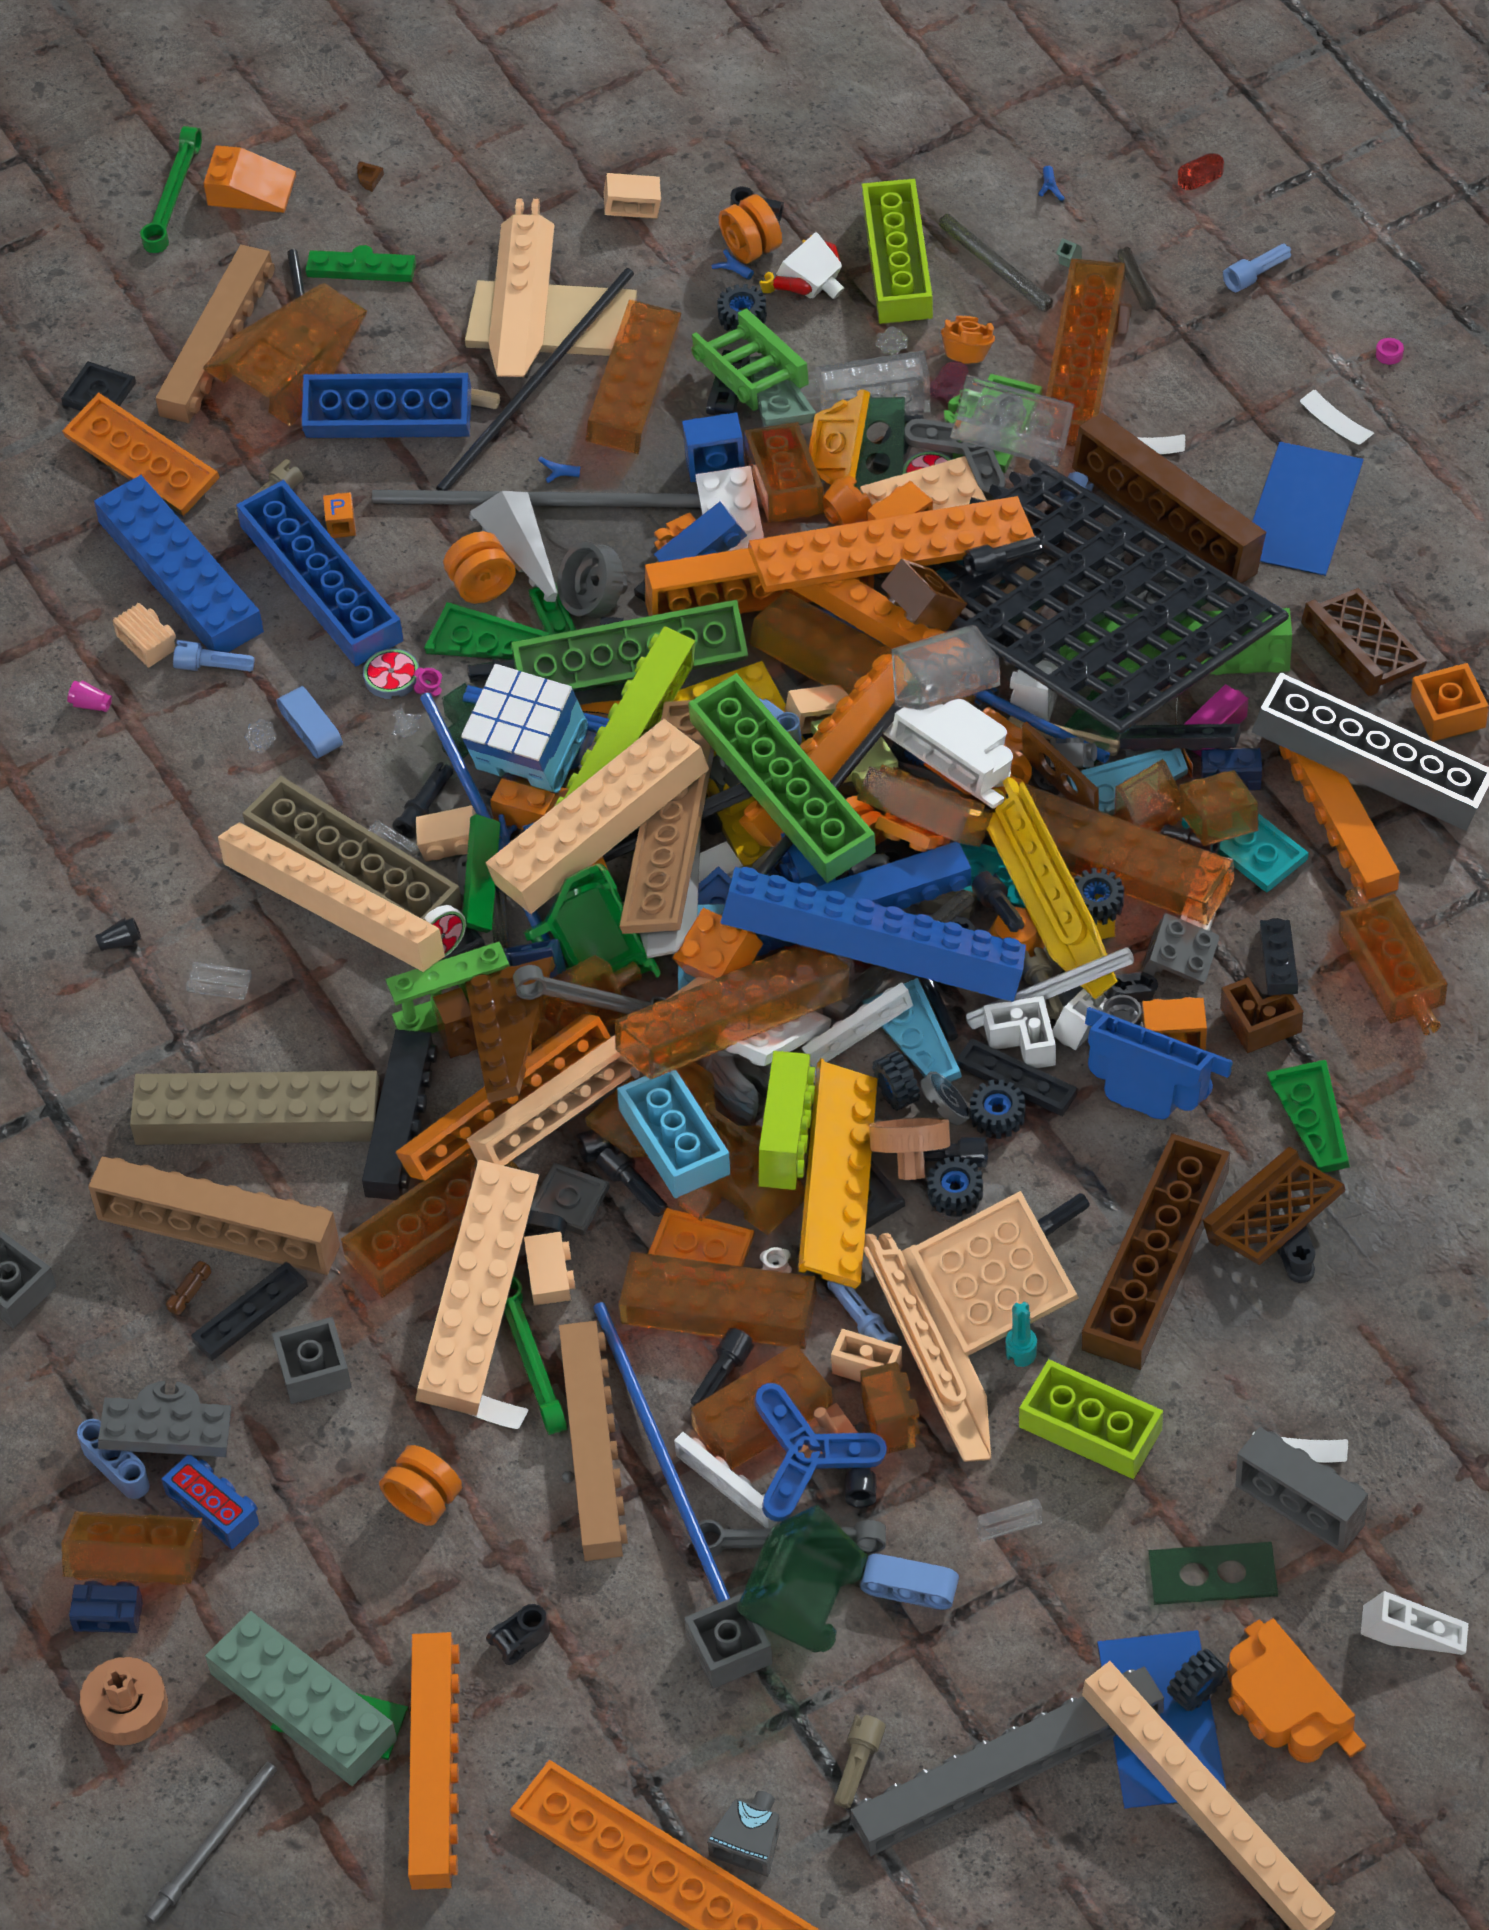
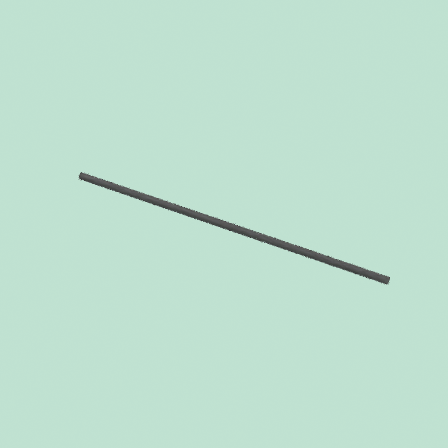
[372,490,994,510]

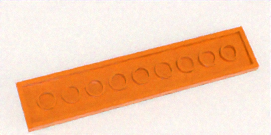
[748,496,1035,593]
[510,1760,819,1930]

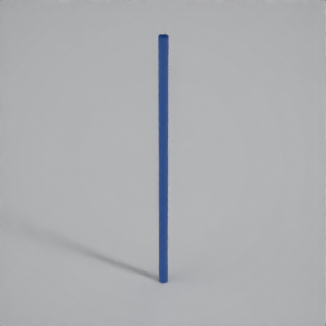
[814,606,1110,763]
[420,693,551,941]
[593,1302,730,1603]

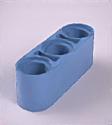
[276,686,343,759]
[77,1419,150,1499]
[860,1554,959,1610]

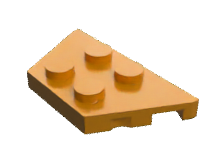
[805,389,870,486]

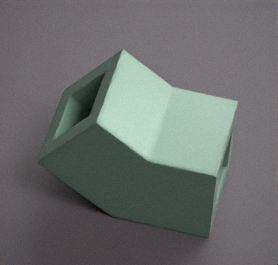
[1056,238,1082,269]

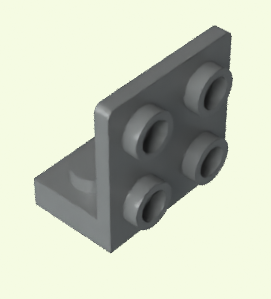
[1140,913,1219,985]

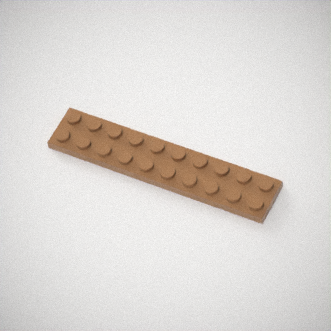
[620,700,715,934]

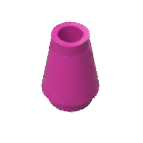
[67,680,112,712]

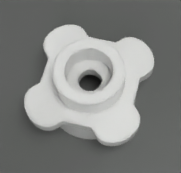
[760,1247,792,1278]

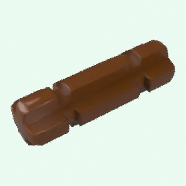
[166,1261,211,1315]

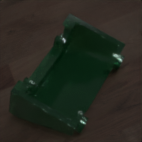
[737,1504,868,1653]

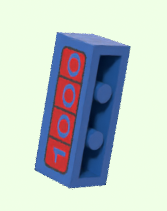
[161,1455,259,1550]

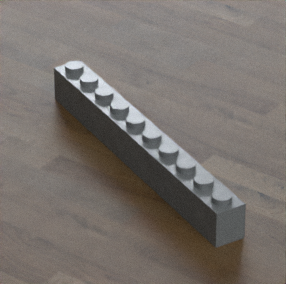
[851,1666,1164,1857]

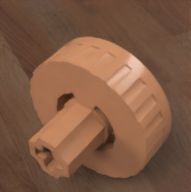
[869,1118,950,1180]
[80,1657,168,1746]

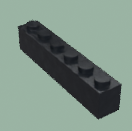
[362,1029,438,1201]

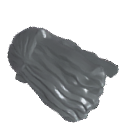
[698,1042,772,1129]

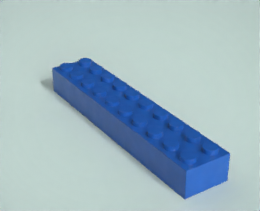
[720,867,1026,1002]

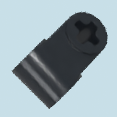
[1272,1225,1316,1283]
[486,1604,550,1665]

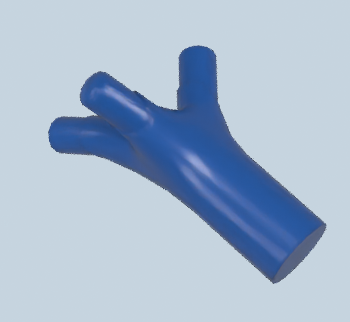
[1038,166,1065,201]
[712,249,754,280]
[538,457,581,483]
[498,814,517,846]

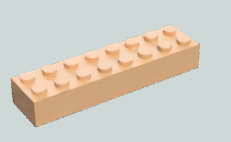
[485,719,709,914]
[415,1160,539,1416]

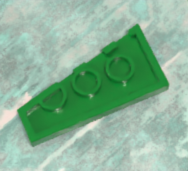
[424,602,550,660]
[1266,1060,1350,1173]

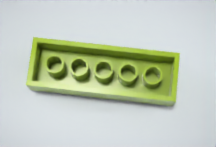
[862,178,933,324]

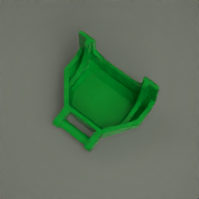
[523,864,660,984]

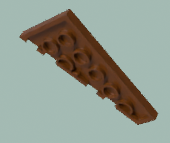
[465,956,555,1103]

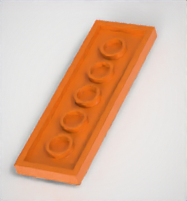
[62,393,220,516]

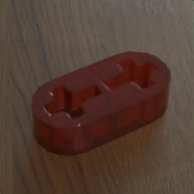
[1177,153,1224,190]

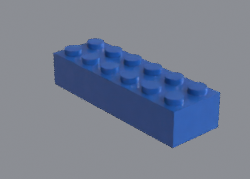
[302,373,471,438]

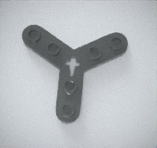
[905,392,1023,499]

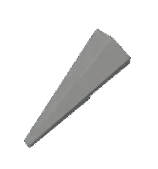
[469,491,558,602]

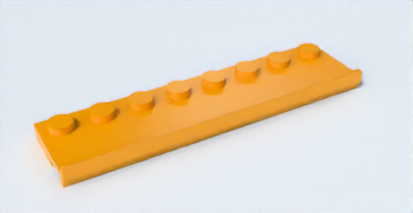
[798,1058,878,1289]

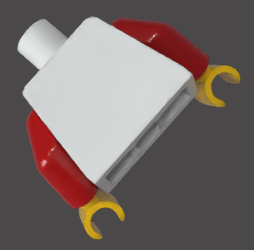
[759,232,844,299]

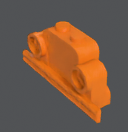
[1227,1618,1366,1763]

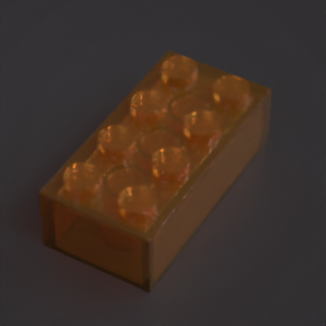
[744,422,824,522]
[857,764,993,847]
[690,1344,833,1470]
[61,1511,203,1585]

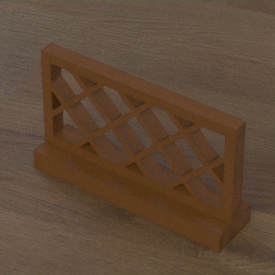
[1301,588,1427,696]
[1203,1147,1346,1266]

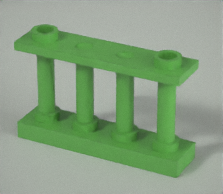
[691,308,809,411]
[385,941,510,1034]

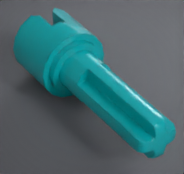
[1005,1302,1037,1367]

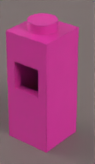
[1185,684,1248,757]

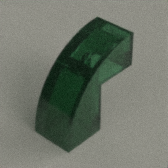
[441,683,476,759]

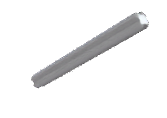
[966,947,1134,1029]

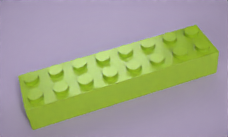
[554,626,695,807]

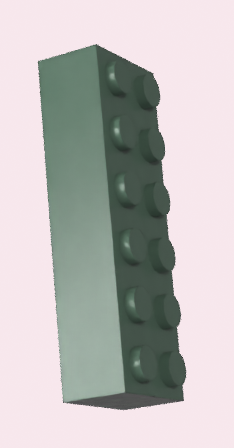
[205,1611,397,1786]

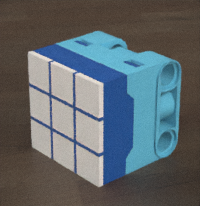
[461,664,588,793]

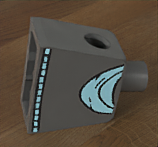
[707,1791,780,1877]

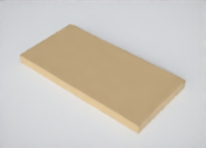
[465,280,637,357]

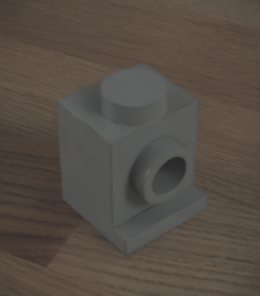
[1050,738,1097,768]

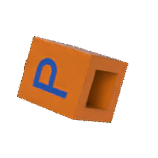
[323,492,356,538]

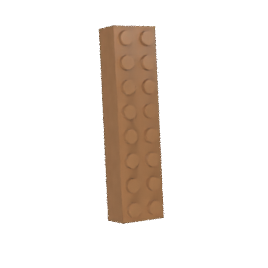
[88,1156,340,1275]

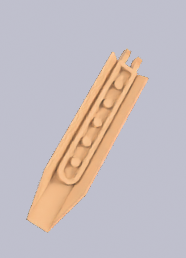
[489,199,554,377]
[863,1233,991,1462]

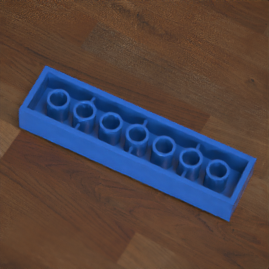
[94,475,264,653]
[236,480,404,667]

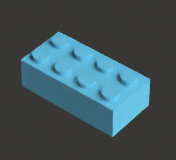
[617,1064,730,1198]

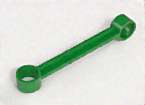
[140,126,202,253]
[504,1276,567,1435]

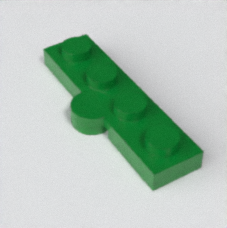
[306,245,416,282]

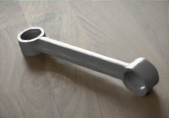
[513,965,666,1017]
[693,1520,886,1557]

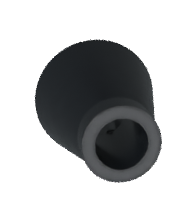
[95,917,142,951]

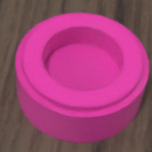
[1376,338,1404,365]

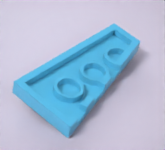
[1067,748,1188,829]
[862,978,962,1082]

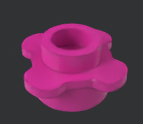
[413,668,442,697]

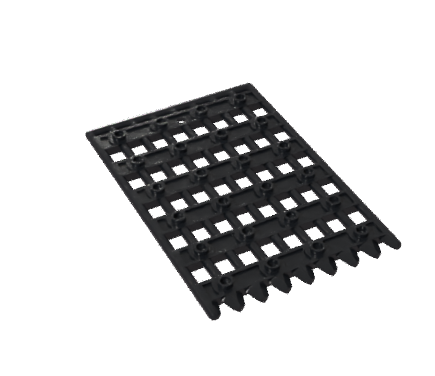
[874,459,1289,734]

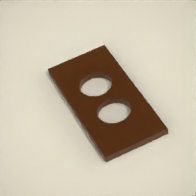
[1022,721,1099,824]

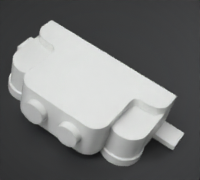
[883,699,1013,809]

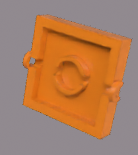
[875,812,952,852]

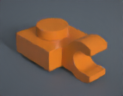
[654,512,696,550]

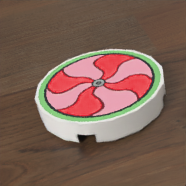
[424,905,466,956]

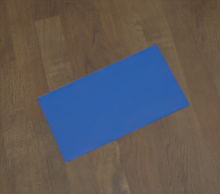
[1252,442,1364,576]
[1097,1630,1226,1809]

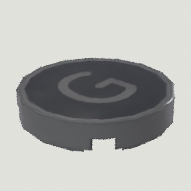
[921,1071,971,1125]

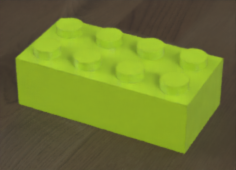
[759,1051,816,1190]
[1019,1359,1163,1479]

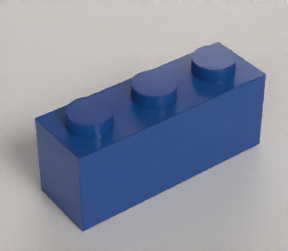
[654,501,747,562]

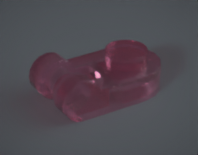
[928,361,969,402]

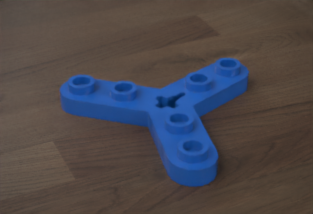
[754,1383,887,1522]

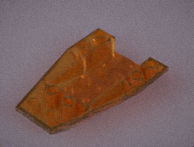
[203,283,367,426]

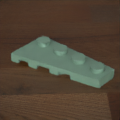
[748,355,816,430]

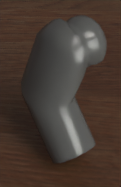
[848,854,890,876]

